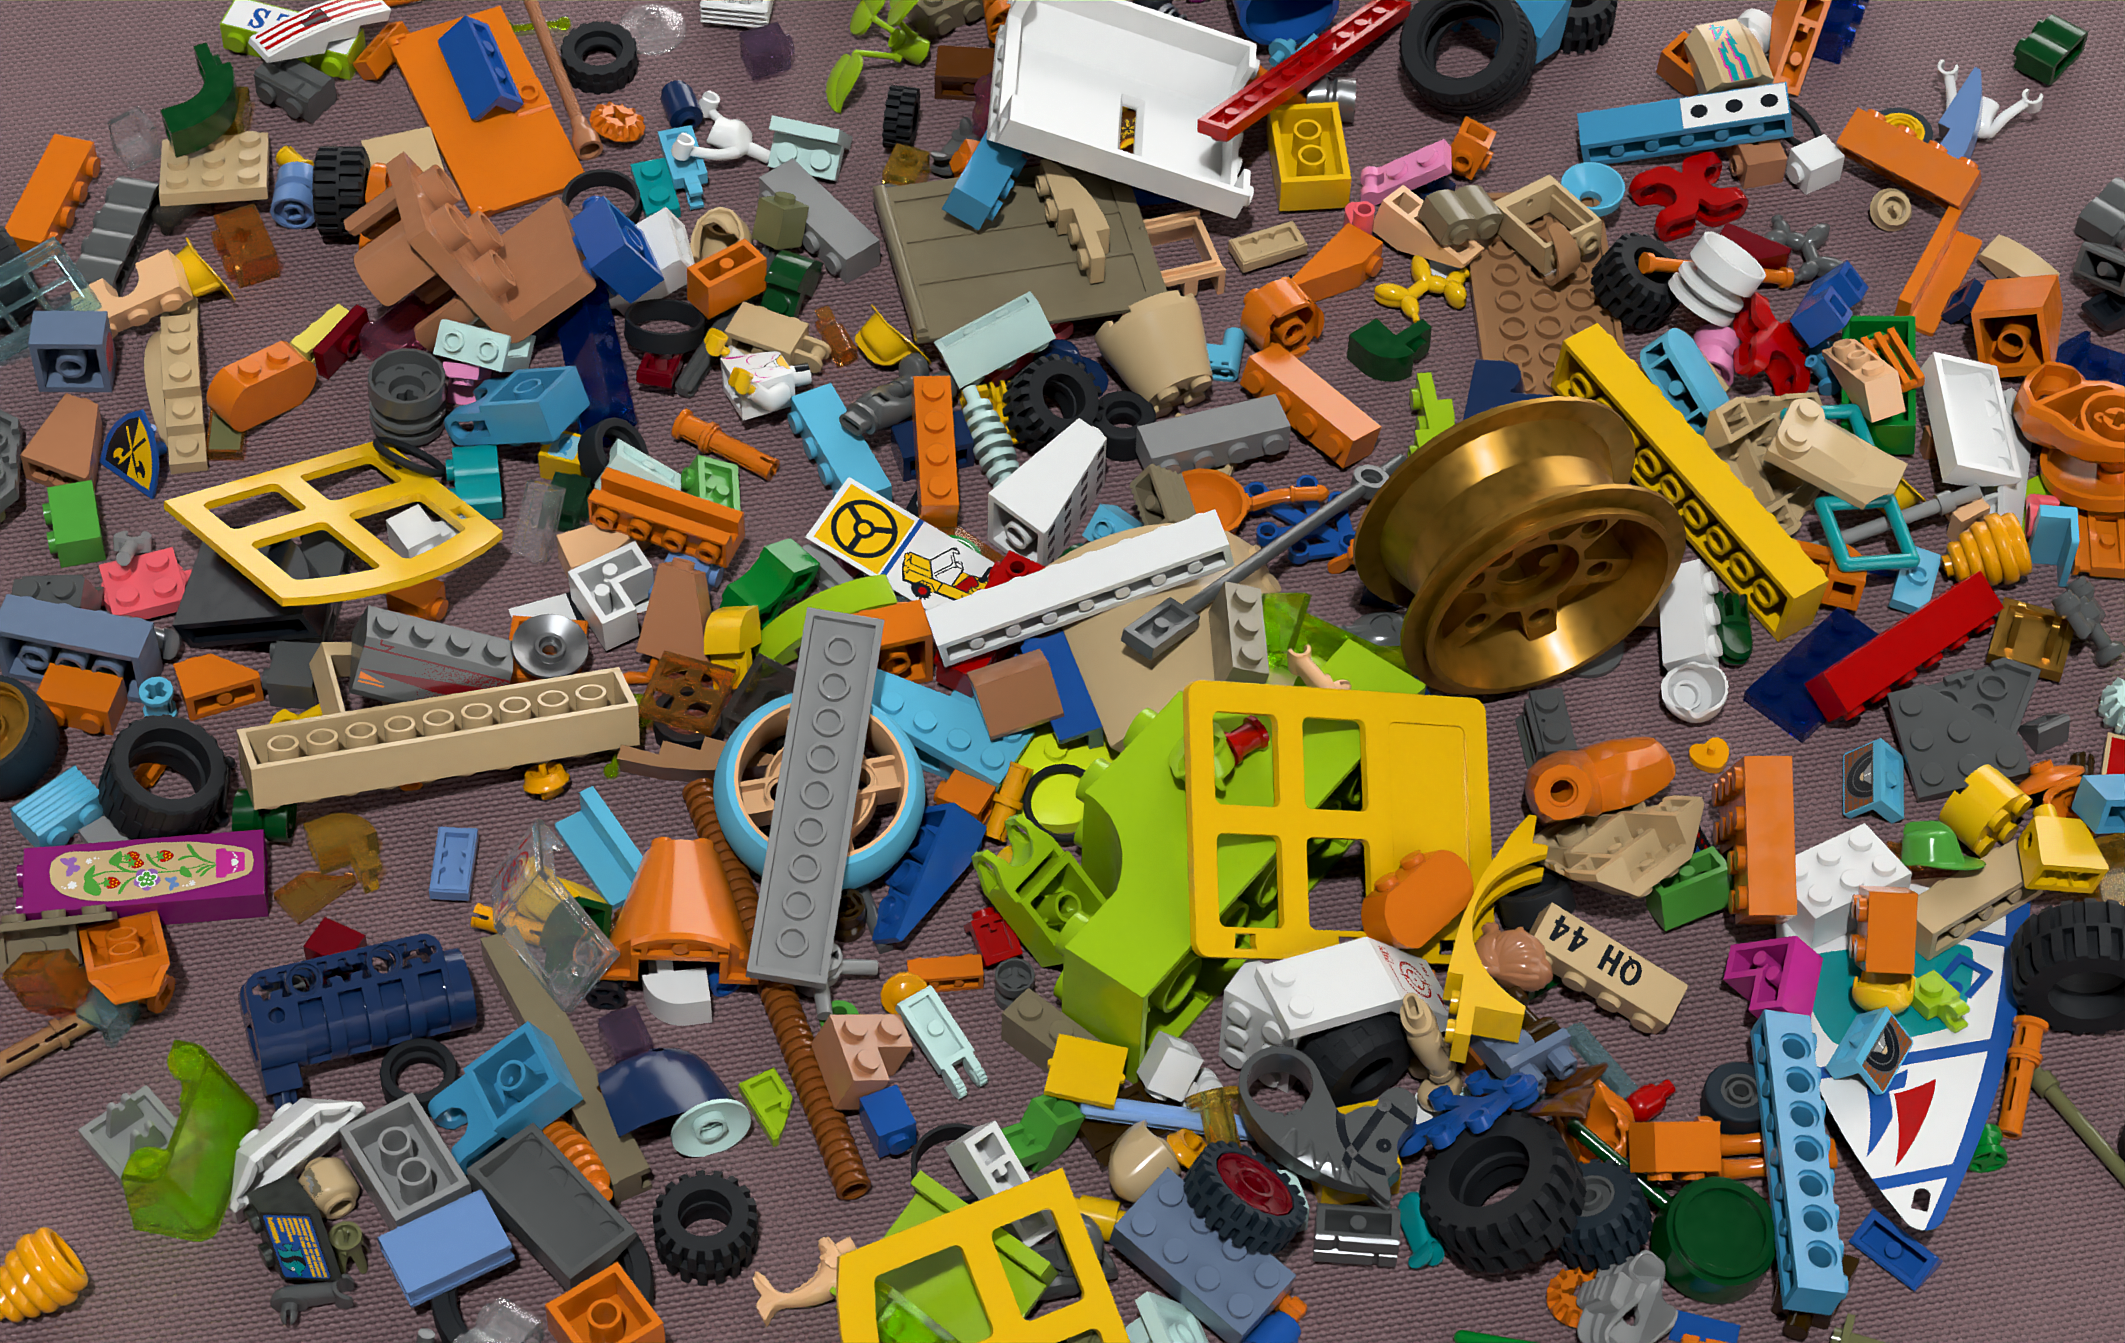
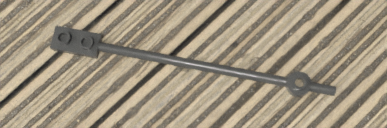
[1121,453,1407,660]

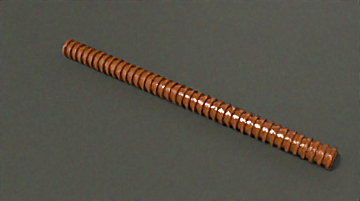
[682,778,871,1200]

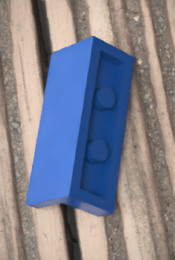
[438,15,524,121]
[1021,632,1104,750]

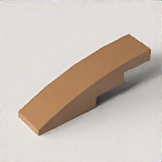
[617,736,775,782]

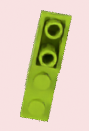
[1407,372,1455,457]

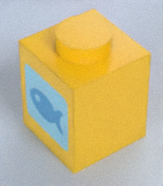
[538,431,587,487]

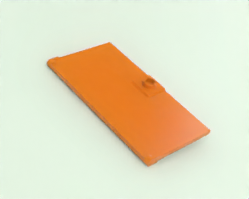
[386,6,585,218]

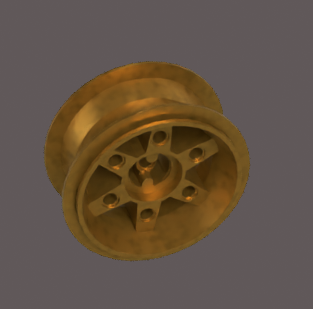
[1353,396,1686,695]

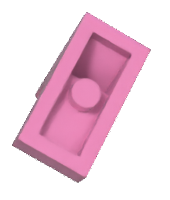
[443,359,492,405]

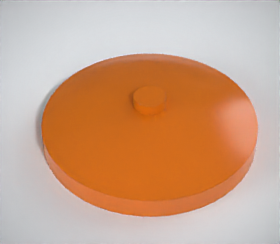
[2040,446,2125,513]

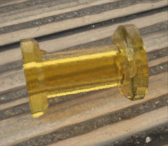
[1184,1086,1241,1148]

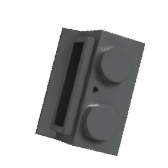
[11,575,104,611]
[1515,687,1577,770]

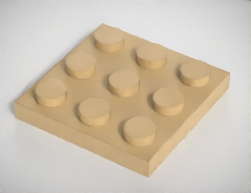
[159,131,270,207]

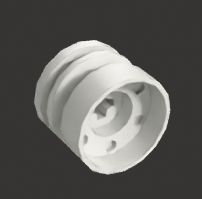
[1668,232,1766,327]

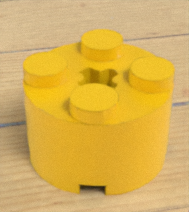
[1939,764,2033,858]

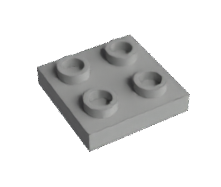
[78,1085,195,1192]

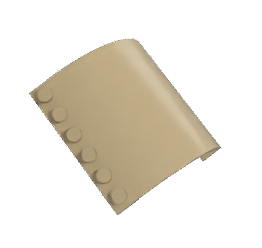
[1042,523,1306,753]

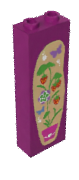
[16,829,269,927]

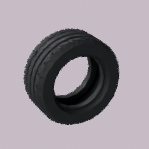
[1399,0,1537,118]

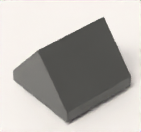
[2018,713,2070,755]

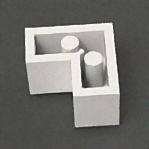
[568,541,654,651]

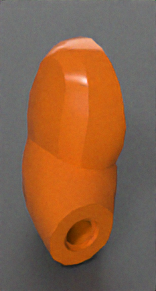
[2013,361,2125,465]
[1524,737,1676,825]

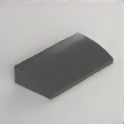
[467,1123,637,1291]

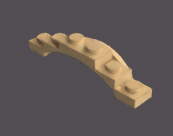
[144,296,208,474]

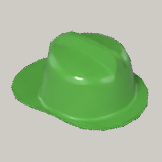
[1899,820,1986,870]

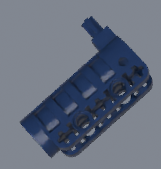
[238,934,477,1112]

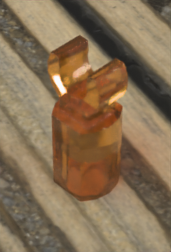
[815,305,858,367]

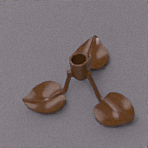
[1443,1062,1609,1160]

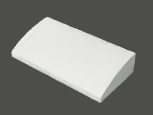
[1920,352,2022,487]

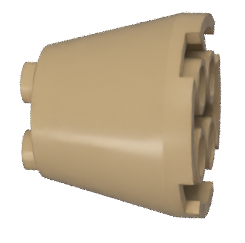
[1095,290,1213,418]

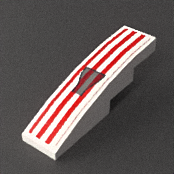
[248,0,391,63]

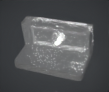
[511,479,566,565]

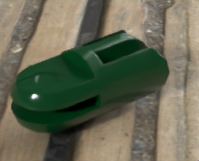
[1714,591,1753,666]

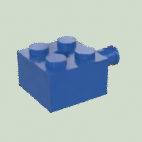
[570,196,664,304]

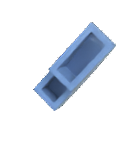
[1938,67,1983,159]

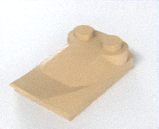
[1763,398,1908,510]

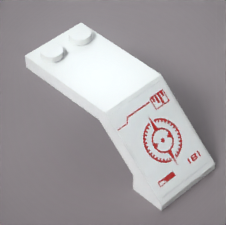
[1254,937,1456,1040]

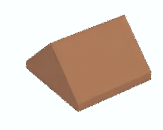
[967,649,1064,741]

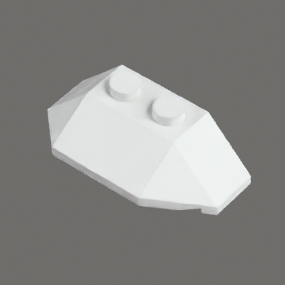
[230,1098,367,1224]

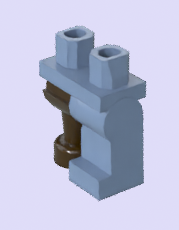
[1469,986,1578,1093]

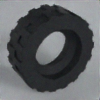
[561,21,638,95]

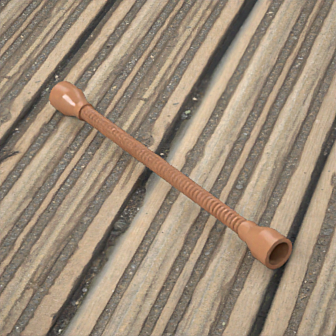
[523,0,603,160]

